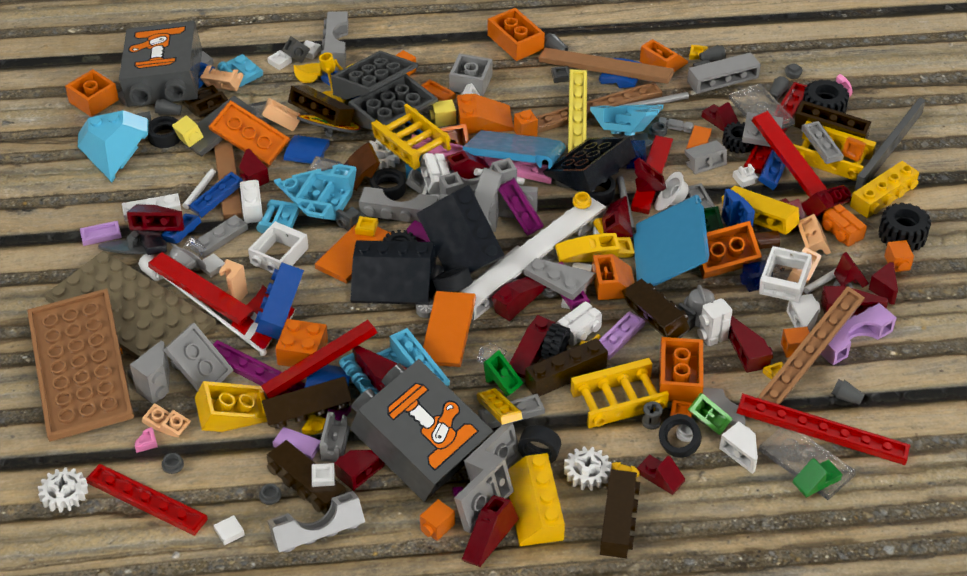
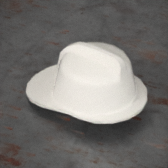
[654,172,689,211]

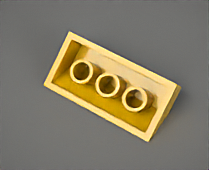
[508,453,565,546]

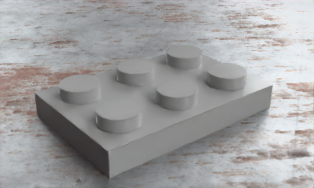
[163,323,233,391]

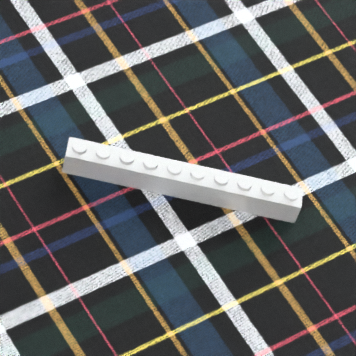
[459,197,606,320]

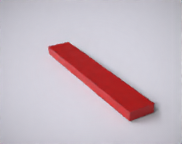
[752,111,827,197]
[631,135,673,215]
[148,252,254,326]
[261,320,378,398]
[86,464,208,536]

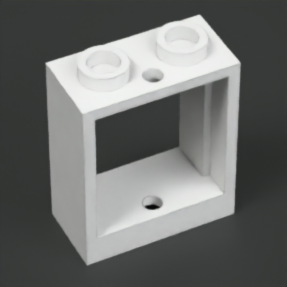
[248,221,308,274]
[759,246,812,303]

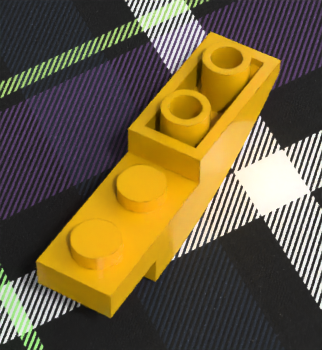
[555,233,635,262]

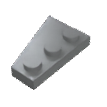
[524,258,596,301]

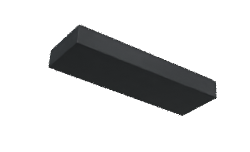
[137,230,167,255]

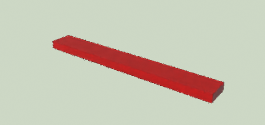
[744,82,807,174]
[736,393,910,465]

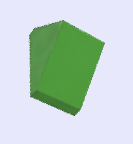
[688,393,733,435]

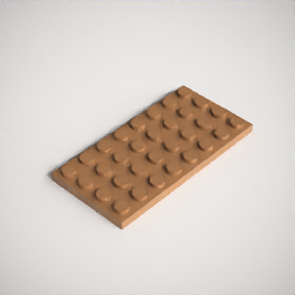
[27,288,134,442]

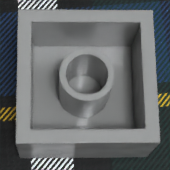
[449,53,493,96]

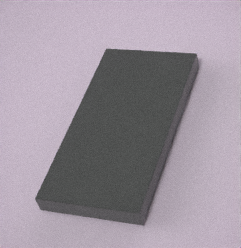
[180,96,257,157]

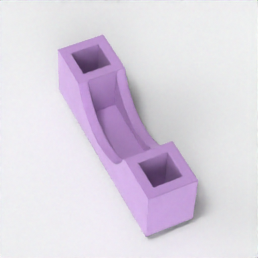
[821,303,896,365]

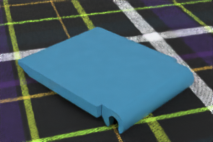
[463,130,566,169]
[633,195,709,286]

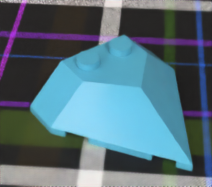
[590,104,664,136]
[78,110,148,183]
[274,164,357,220]

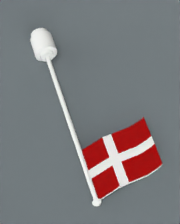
[138,254,295,356]

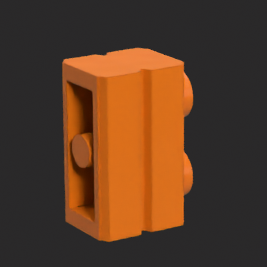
[821,204,867,247]

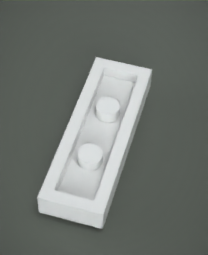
[122,193,182,221]

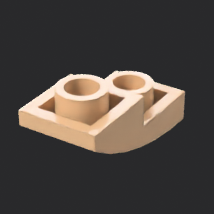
[142,403,191,438]

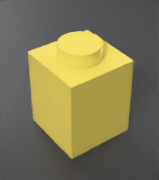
[429,99,456,127]
[172,115,204,148]

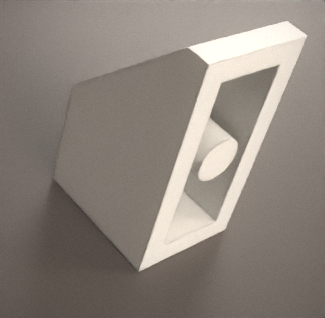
[787,294,820,332]
[719,421,758,474]

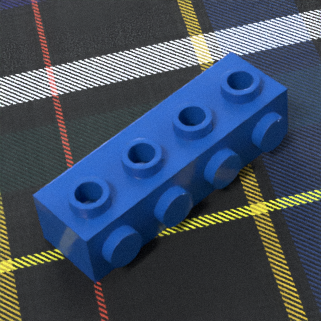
[255,262,304,340]

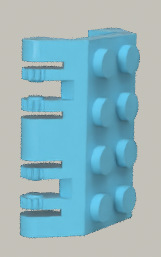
[339,328,450,394]

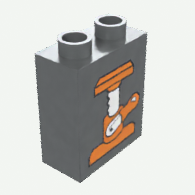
[119,21,202,107]
[350,359,493,502]

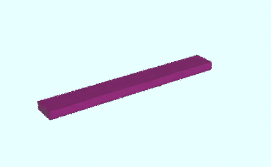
[213,340,351,421]

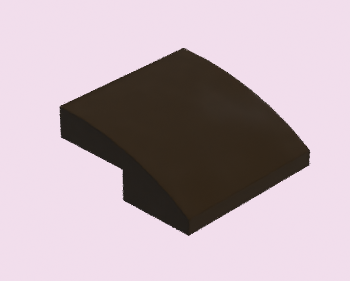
[182,85,228,118]

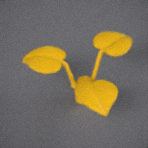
[293,52,355,103]

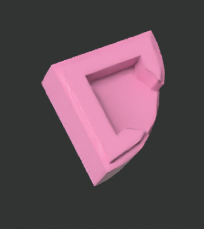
[836,74,853,97]
[135,427,158,453]

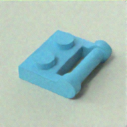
[217,54,263,87]
[256,200,301,233]

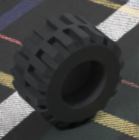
[803,79,849,114]
[878,203,931,252]

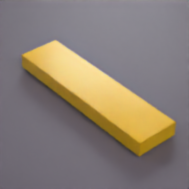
[476,388,523,425]

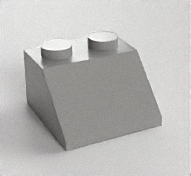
[130,340,170,404]

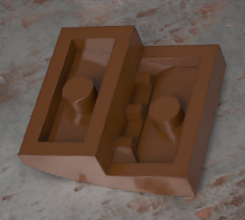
[344,142,380,191]

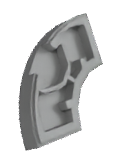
[703,388,745,426]

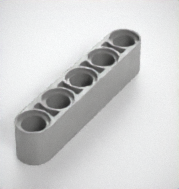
[474,168,503,221]

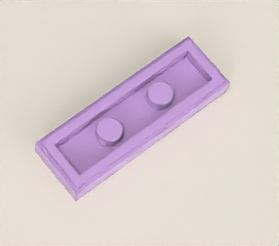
[599,311,645,360]

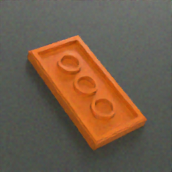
[209,100,290,167]
[315,223,391,284]
[423,291,476,367]

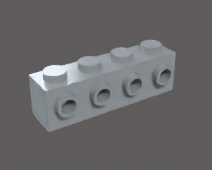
[687,52,761,94]

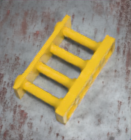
[371,104,451,170]
[793,121,877,181]
[570,358,669,428]

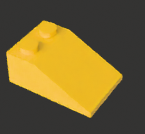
[195,381,267,432]

